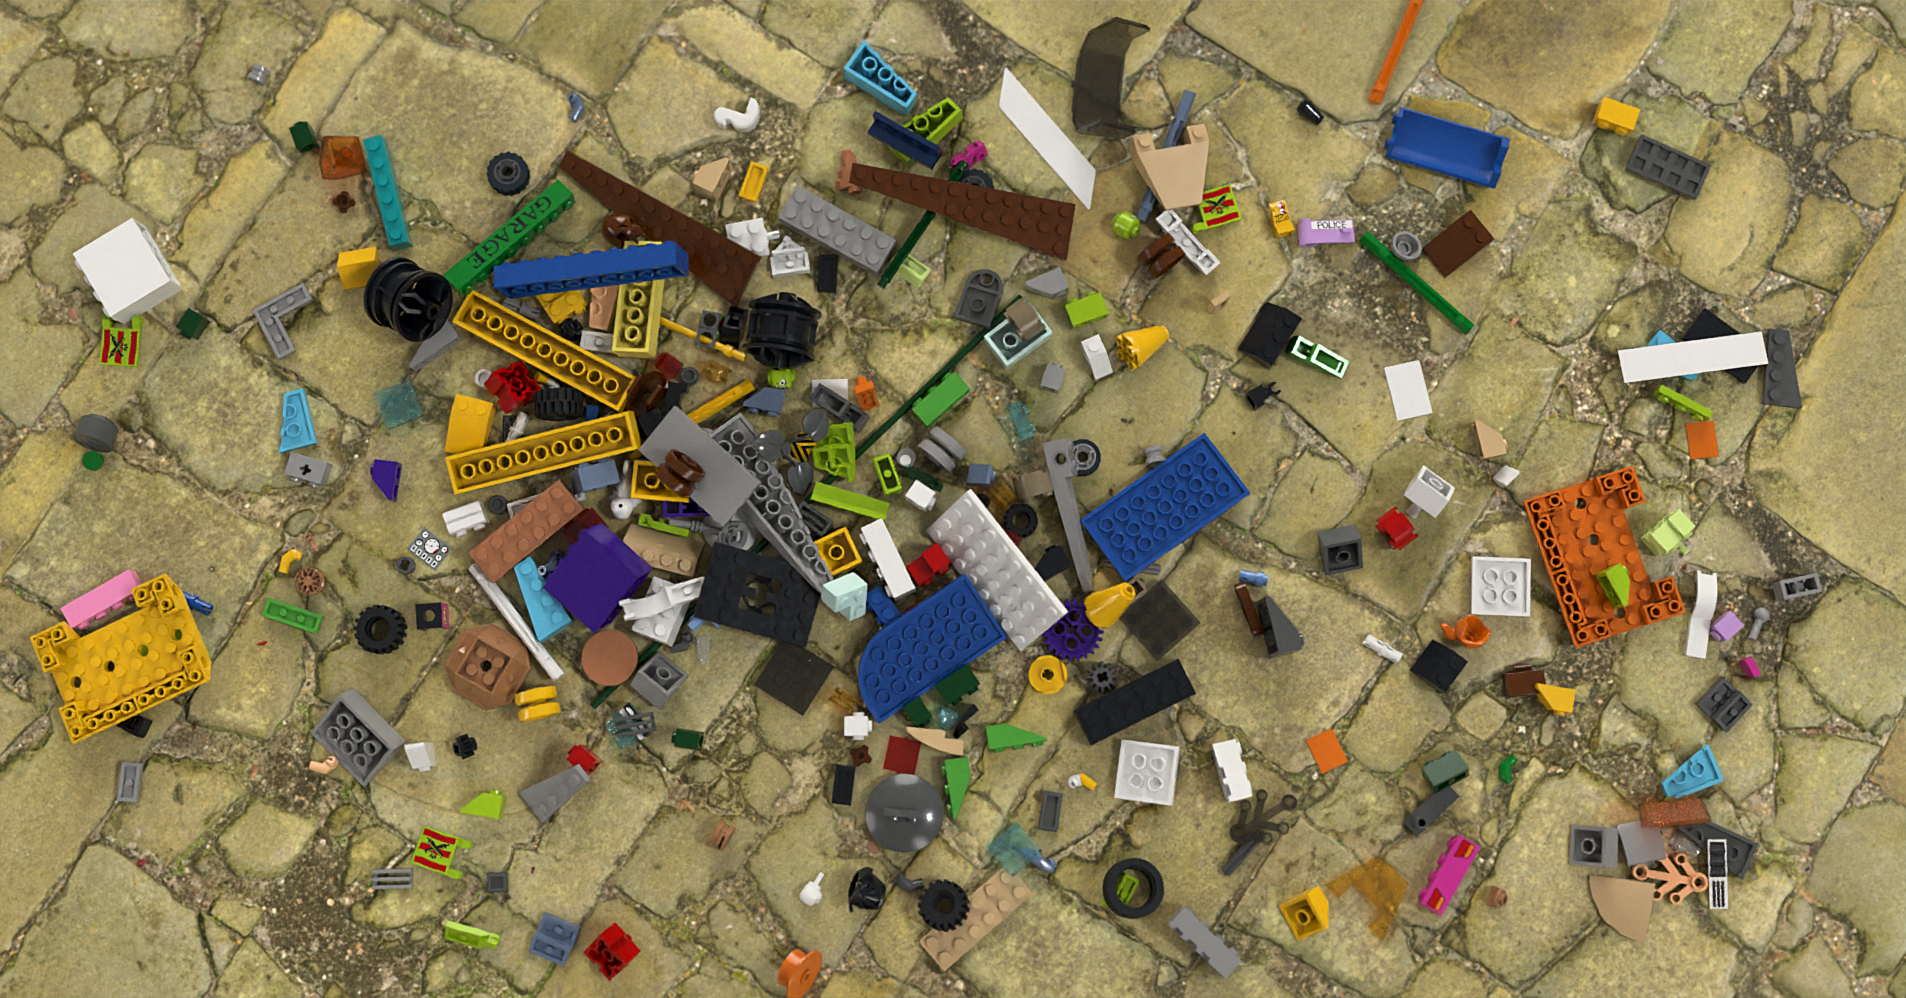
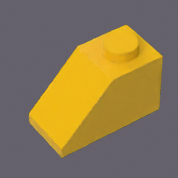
[1535,683,1576,716]

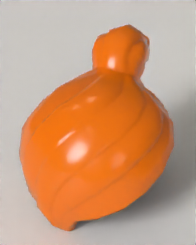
[1440,615,1491,649]

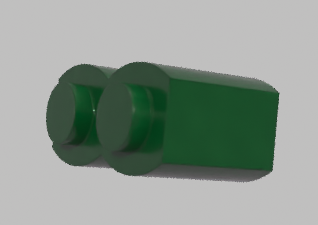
[671,728,704,751]

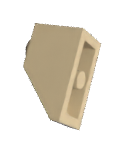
[1471,420,1508,461]

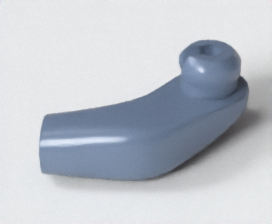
[538,550,564,575]
[1021,847,1057,874]

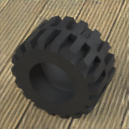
[534,387,583,421]
[353,605,407,654]

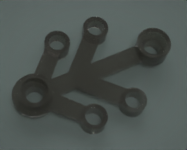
[1230,789,1297,845]

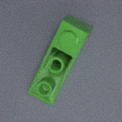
[986,723,1047,753]
[942,757,971,819]

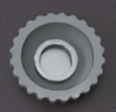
[1390,231,1422,261]

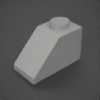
[1025,267,1069,299]

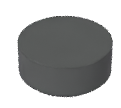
[488,495,508,515]

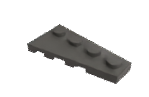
[1761,329,1802,409]
[1676,810,1758,879]

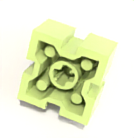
[1640,509,1696,556]

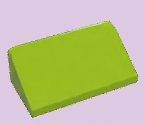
[1101,872,1140,910]

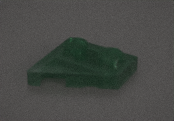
[905,463,944,492]

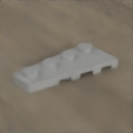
[519,764,591,823]

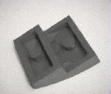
[1695,676,1753,733]

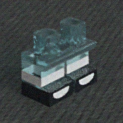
[605,702,653,749]

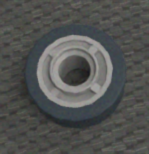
[1064,439,1101,477]

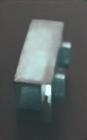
[1008,400,1036,443]

